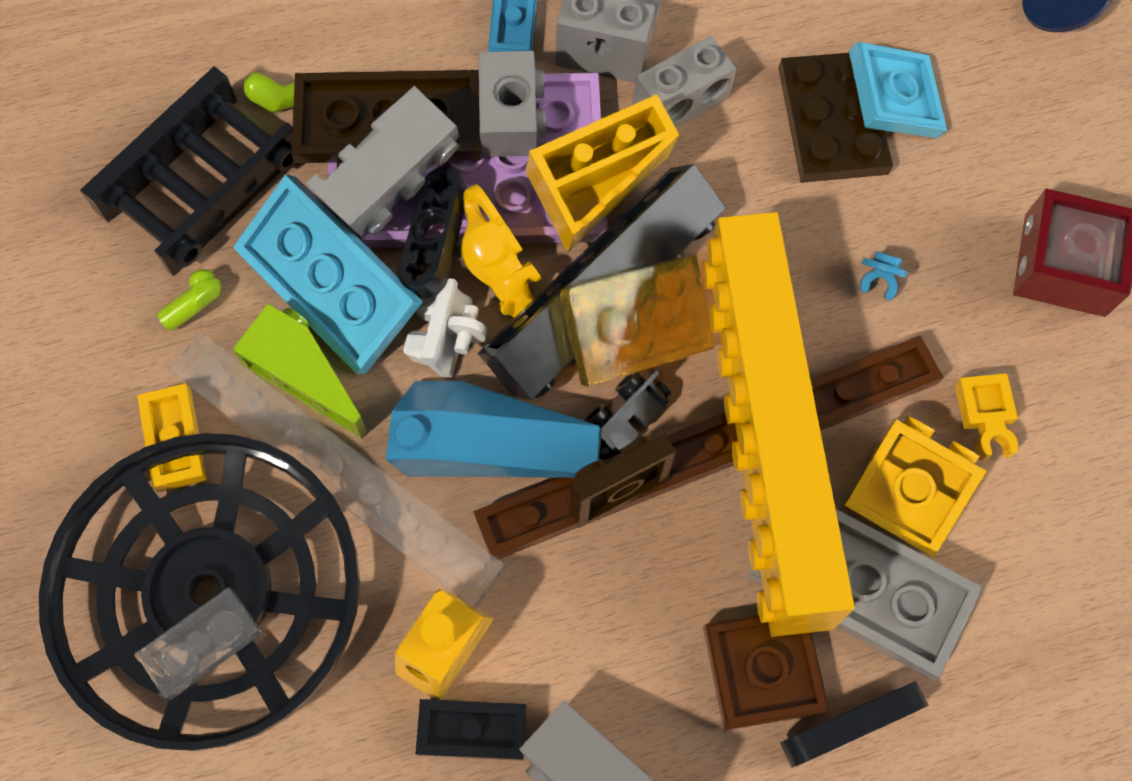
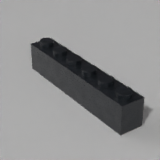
[477,164,726,400]

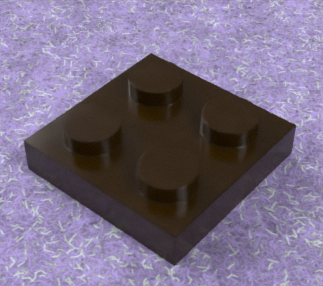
[569,433,676,528]

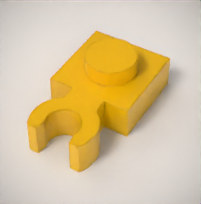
[954,373,1018,461]

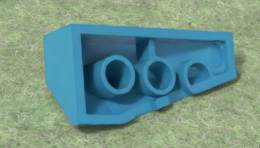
[386,381,602,478]

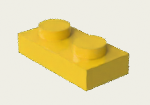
[137,383,208,493]

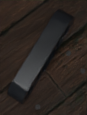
[398,166,468,299]
[780,681,929,768]

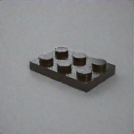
[778,52,893,183]

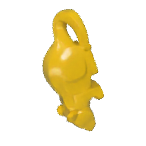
[461,184,542,318]

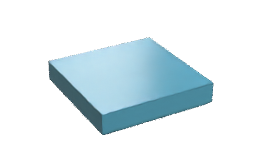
[849,42,947,138]

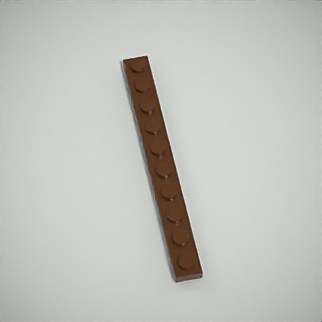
[473,336,943,562]

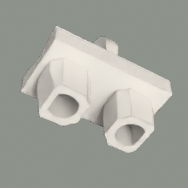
[403,279,488,378]

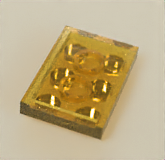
[560,255,715,387]

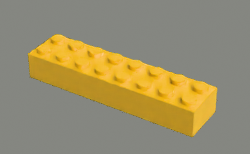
[702,212,855,637]

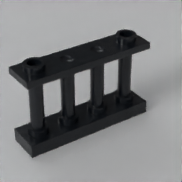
[80,66,294,276]

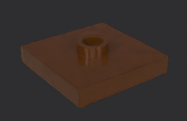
[703,615,830,731]

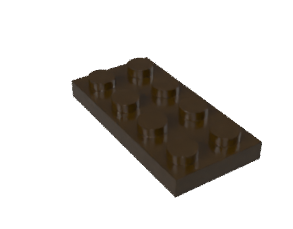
[291,70,481,163]

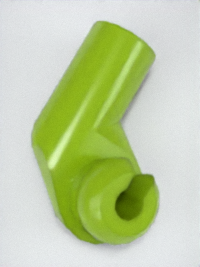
[244,72,295,113]
[157,269,221,331]

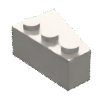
[305,86,459,238]
[519,700,653,781]

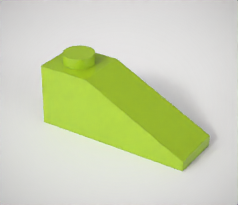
[232,303,367,439]

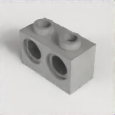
[632,36,737,128]

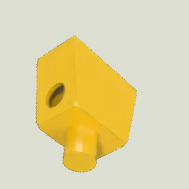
[395,588,494,700]

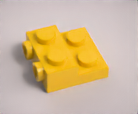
[844,416,987,558]

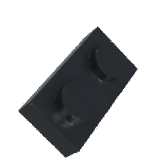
[415,699,527,761]

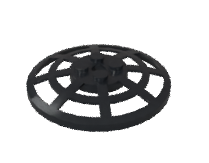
[39,433,360,751]

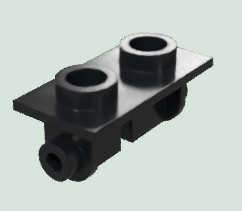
[584,369,672,461]

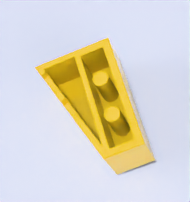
[526,94,679,253]

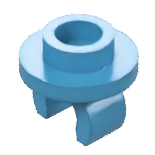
[859,251,909,301]

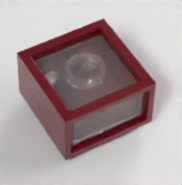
[1013,188,1132,317]

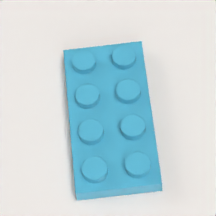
[233,174,423,374]

